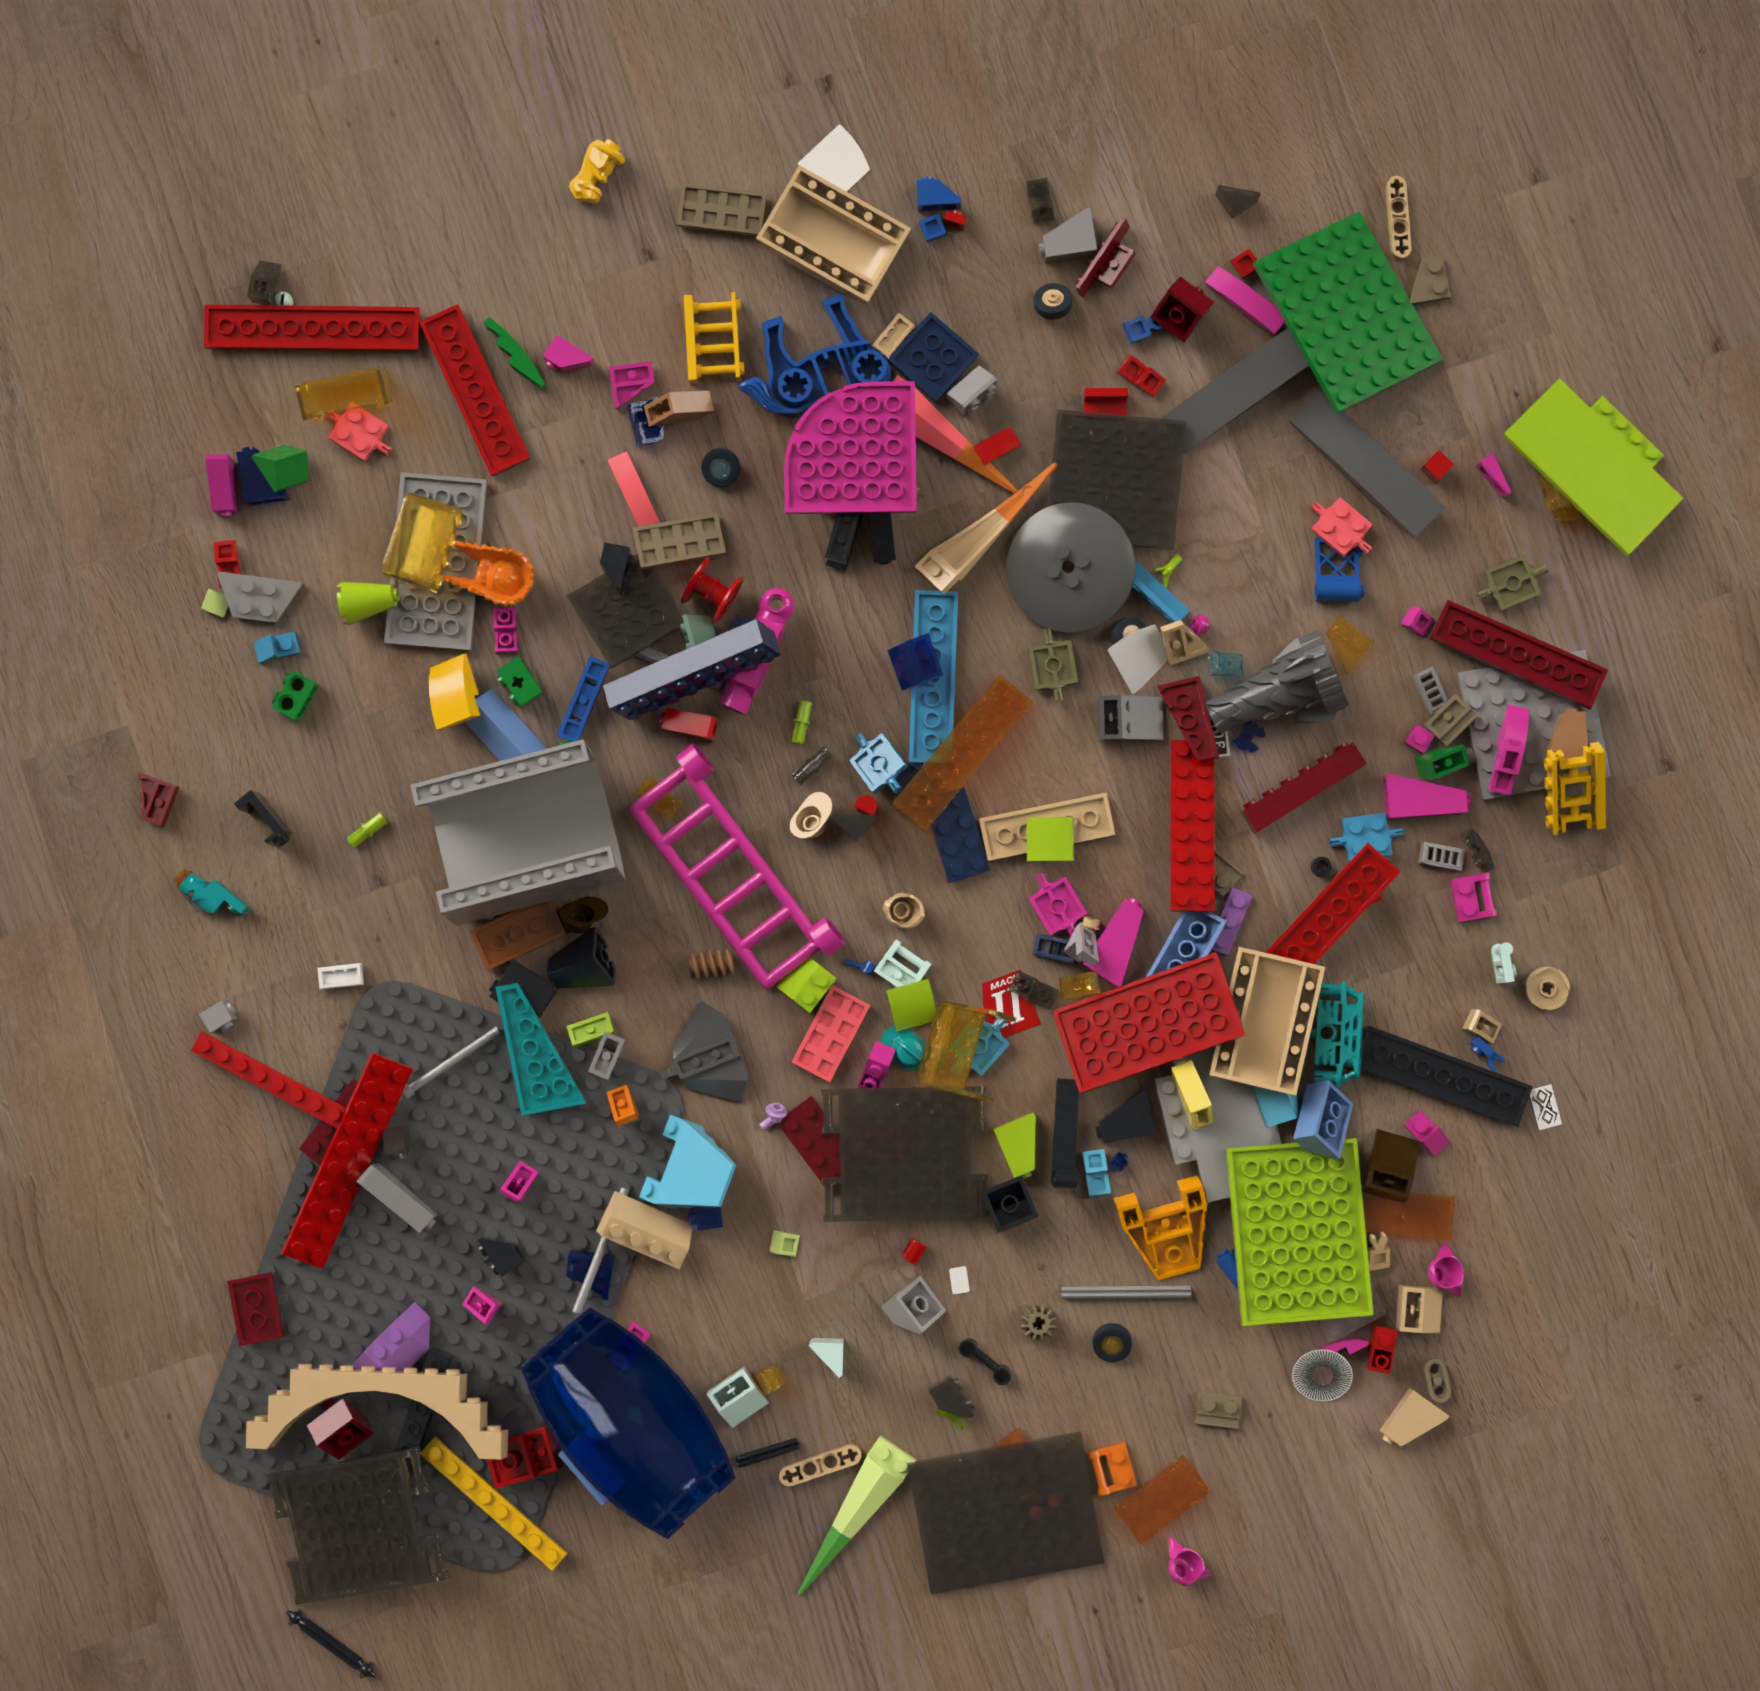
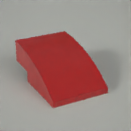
[487,1424,564,1489]

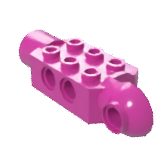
[718,588,795,715]

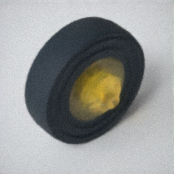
[1092,1323,1132,1362]

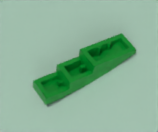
[484,316,547,392]

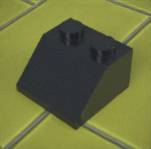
[981,1175,1038,1234]

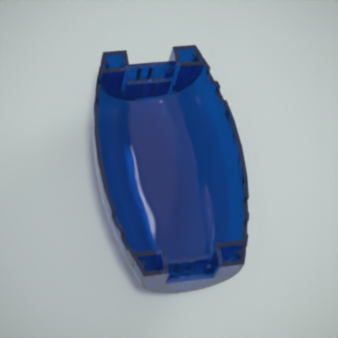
[521,1307,736,1539]

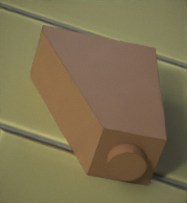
[644,390,714,427]
[1541,708,1589,769]

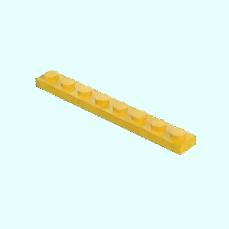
[420,1436,568,1571]

